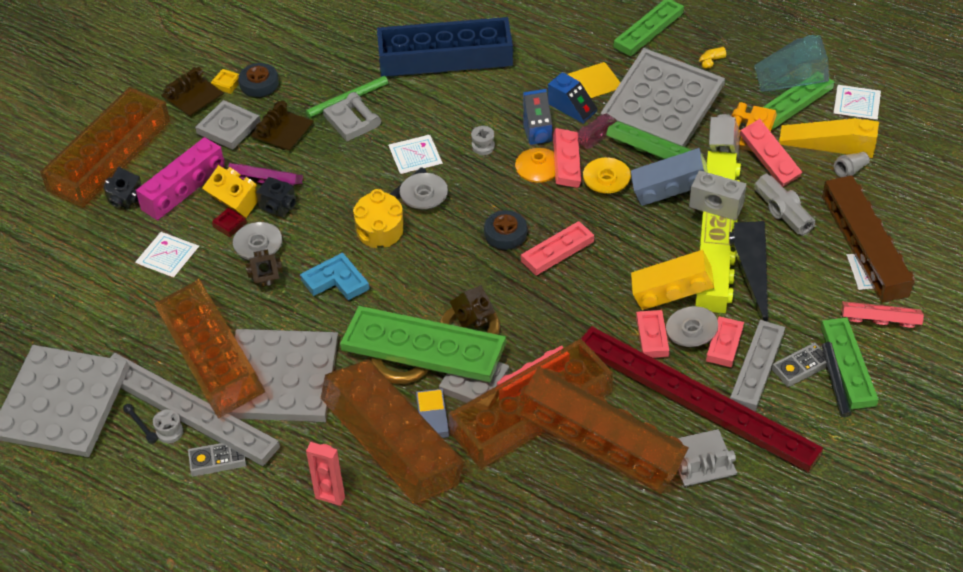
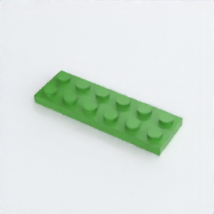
[340,306,506,382]

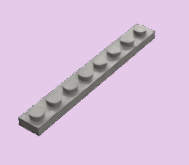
[110,353,280,466]

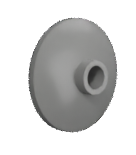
[400,173,448,209]
[233,222,282,260]
[666,306,718,347]

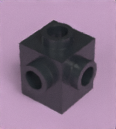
[104,167,142,209]
[256,177,296,218]

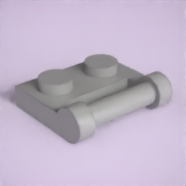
[323,92,381,142]

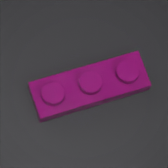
[228,163,303,186]

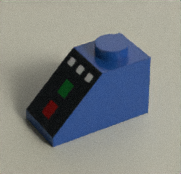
[548,72,597,124]
[523,89,552,145]

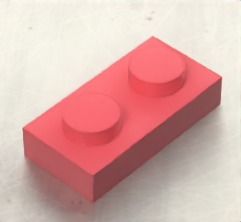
[636,310,669,358]
[706,316,744,368]

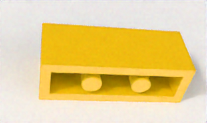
[631,250,714,310]

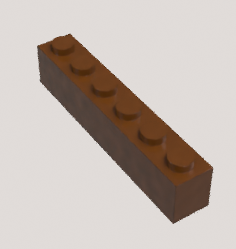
[822,175,915,303]

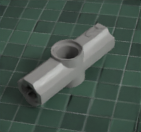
[754,174,816,236]

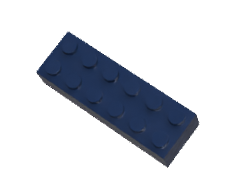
[377,17,513,77]

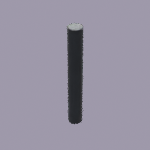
[822,342,852,417]

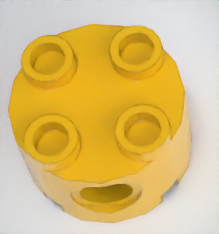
[353,189,404,248]

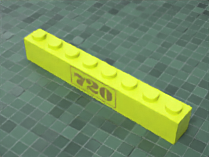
[695,151,741,313]

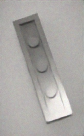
[730,320,785,411]

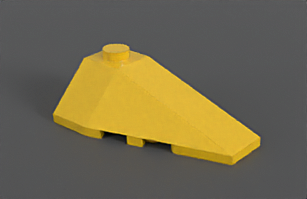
[779,118,879,158]

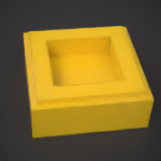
[211,69,239,94]

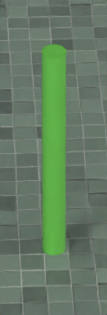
[306,76,388,118]

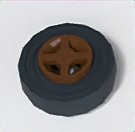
[239,63,279,97]
[484,210,528,250]

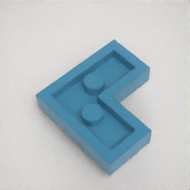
[300,253,369,300]

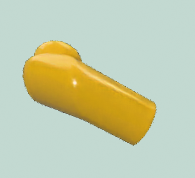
[699,47,726,69]

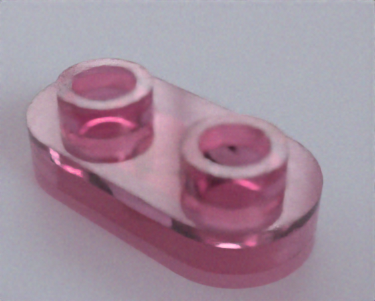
[578,113,617,149]

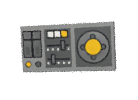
[772,343,827,387]
[188,443,246,477]

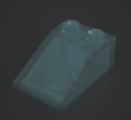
[754,35,829,92]

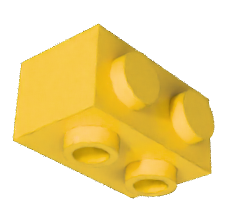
[202,165,258,218]

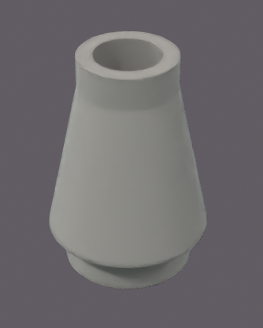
[834,152,869,177]

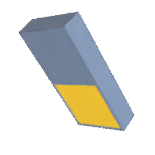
[416,389,449,440]

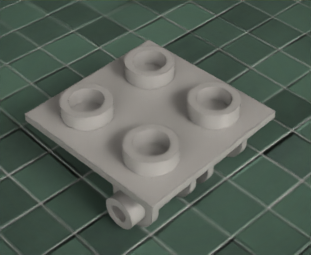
[667,429,737,487]

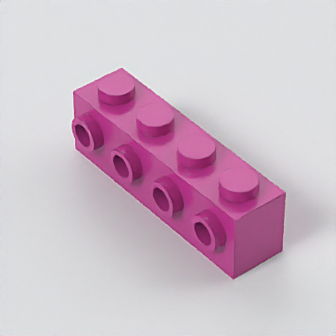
[136,137,225,221]

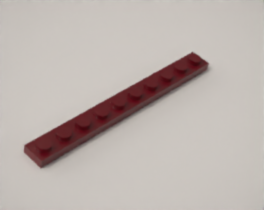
[577,326,824,472]

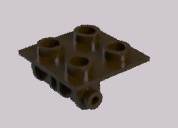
[161,67,224,117]
[251,100,314,151]

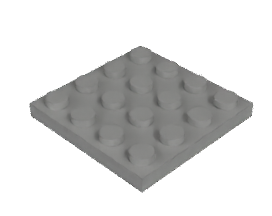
[600,48,725,147]
[220,329,339,422]
[0,345,130,457]

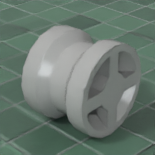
[471,126,495,155]
[153,409,183,444]

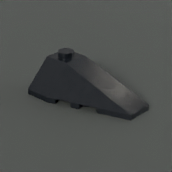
[729,221,768,322]

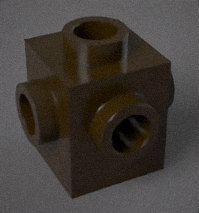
[245,249,283,286]
[450,285,496,329]

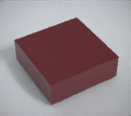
[212,207,247,237]

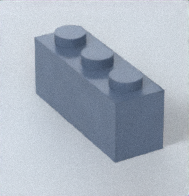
[631,148,708,206]

